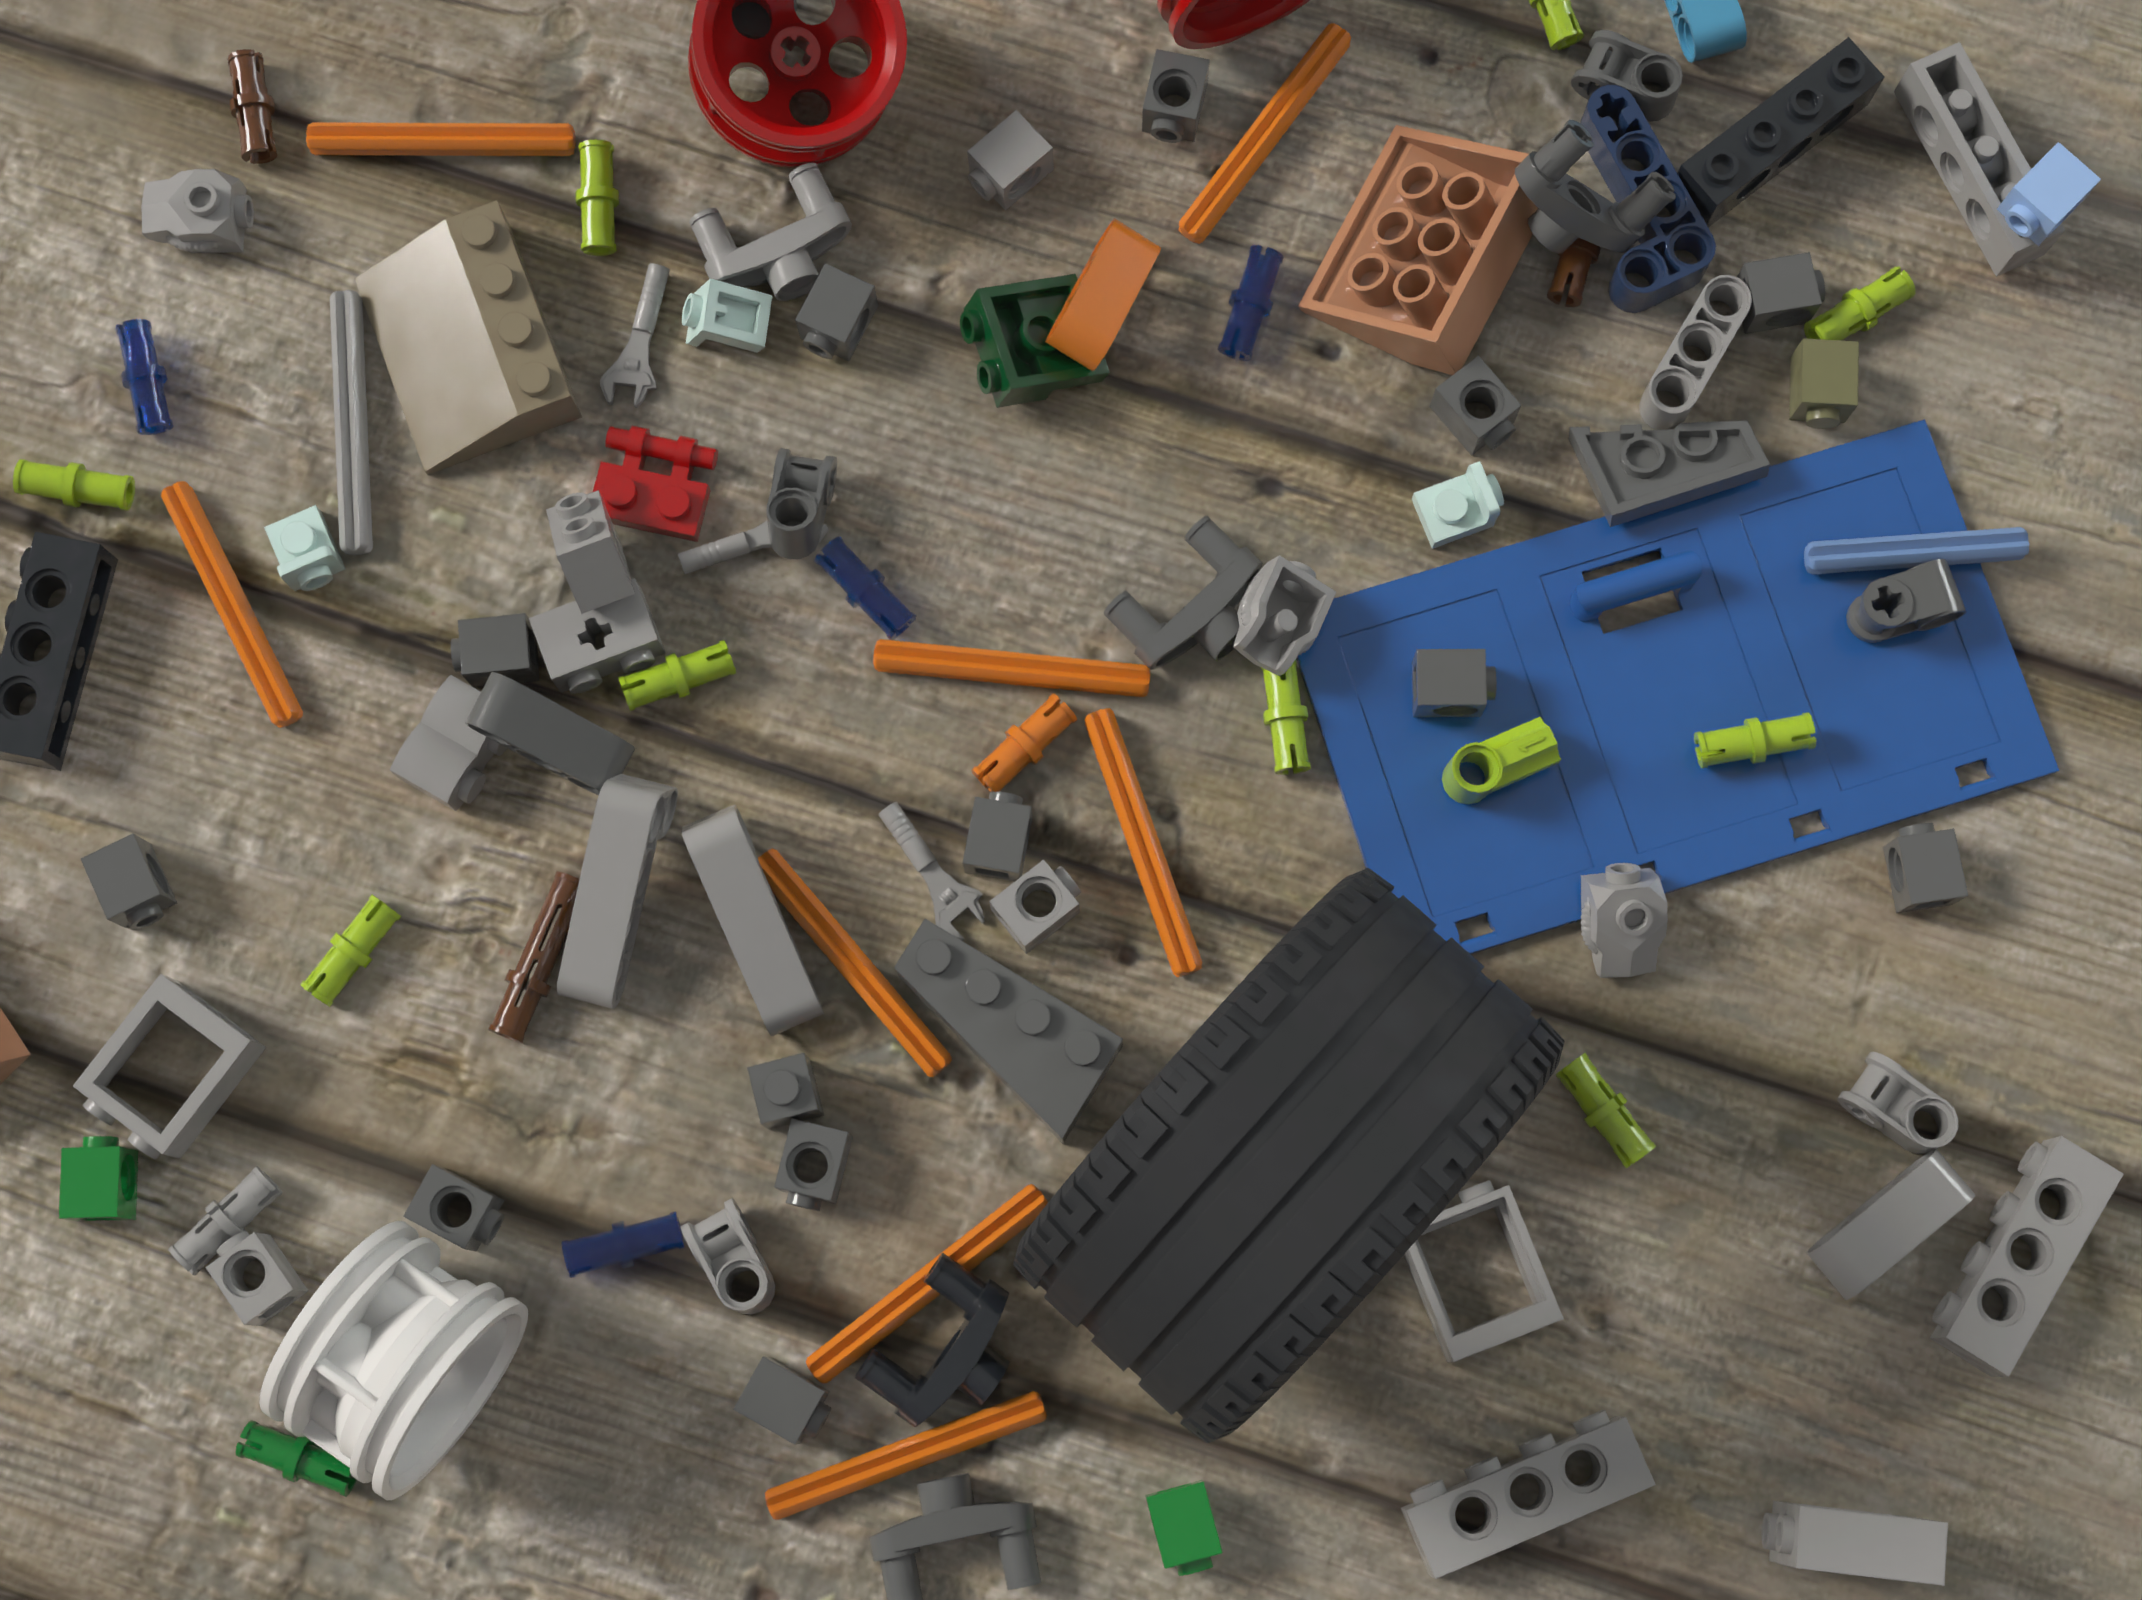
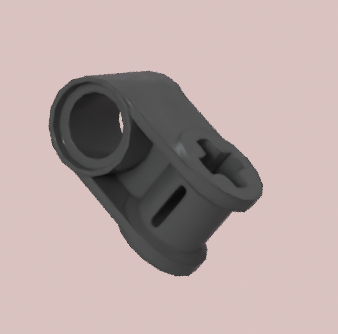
[1571,30,1683,122]
[766,448,837,559]
[1846,559,1967,643]

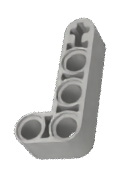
[557,774,678,1009]
[682,804,824,1037]

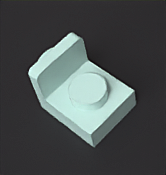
[682,278,772,353]
[1412,461,1504,549]
[264,505,345,591]

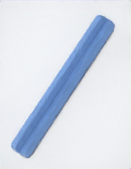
[1804,527,2029,574]

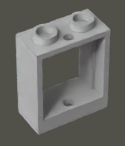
[73,974,266,1159]
[1404,1180,1564,1363]
[1762,1501,1948,1586]

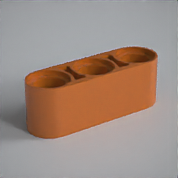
[1045,218,1161,371]

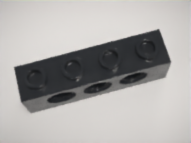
[1677,37,1885,227]
[0,532,118,771]

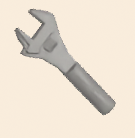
[600,263,670,408]
[678,521,828,574]
[878,802,984,941]

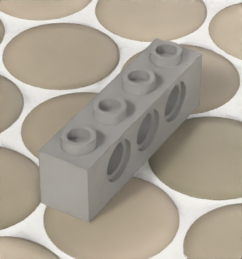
[1894,42,2065,277]
[1930,1136,2123,1377]
[1401,1410,1656,1579]

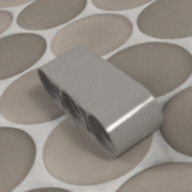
[1639,275,1752,430]
[1807,1149,1975,1300]

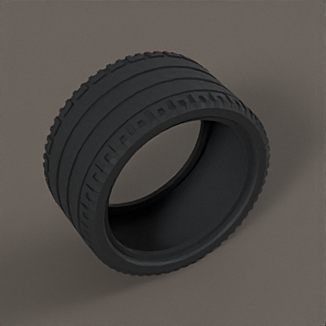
[1013,868,1565,1443]

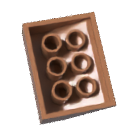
[1298,125,1538,375]

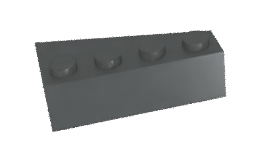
[894,919,1123,1144]

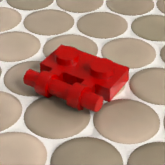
[593,425,718,542]

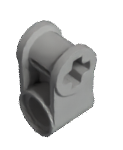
[1837,1051,1958,1154]
[680,1198,775,1315]

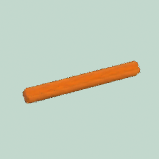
[1178,23,1351,244]
[306,122,576,156]
[161,481,303,728]
[873,639,1151,697]
[1085,708,1203,977]
[758,848,952,1077]
[806,1184,1048,1384]
[765,1391,1047,1520]

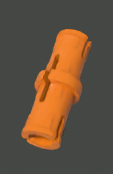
[971,693,1077,792]

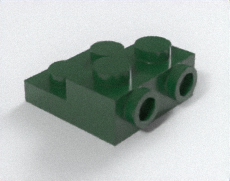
[960,274,1110,408]

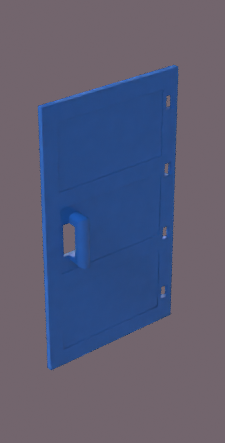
[1296,419,2060,954]

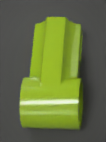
[1442,717,1561,805]

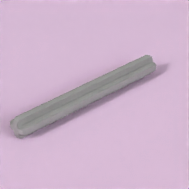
[330,290,373,555]

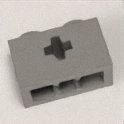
[546,490,635,614]
[529,578,666,694]

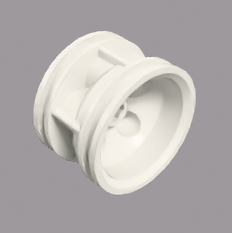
[259,1221,528,1500]

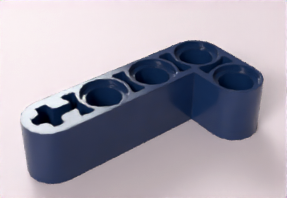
[1580,85,1716,313]

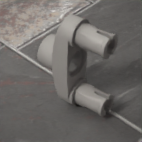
[689,163,852,301]

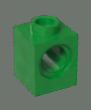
[59,1136,139,1222]
[1145,1480,1223,1576]

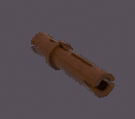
[488,871,580,1044]

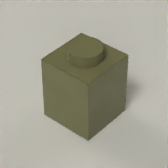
[1789,338,1859,429]

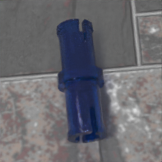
[1218,245,1284,361]
[115,319,174,435]
[814,536,917,640]
[561,1211,685,1278]

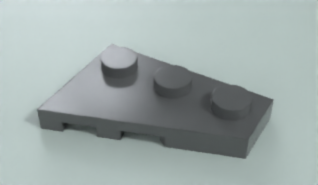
[1568,420,1770,527]

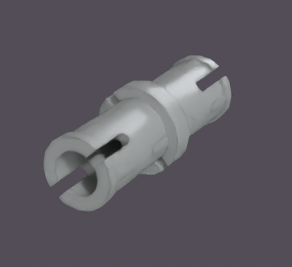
[168,1166,283,1276]

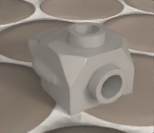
[141,169,254,253]
[1233,555,1336,676]
[1581,863,1668,978]

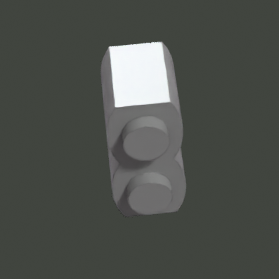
[390,675,507,811]

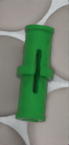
[235,1420,357,1497]

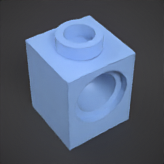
[1997,142,2101,246]

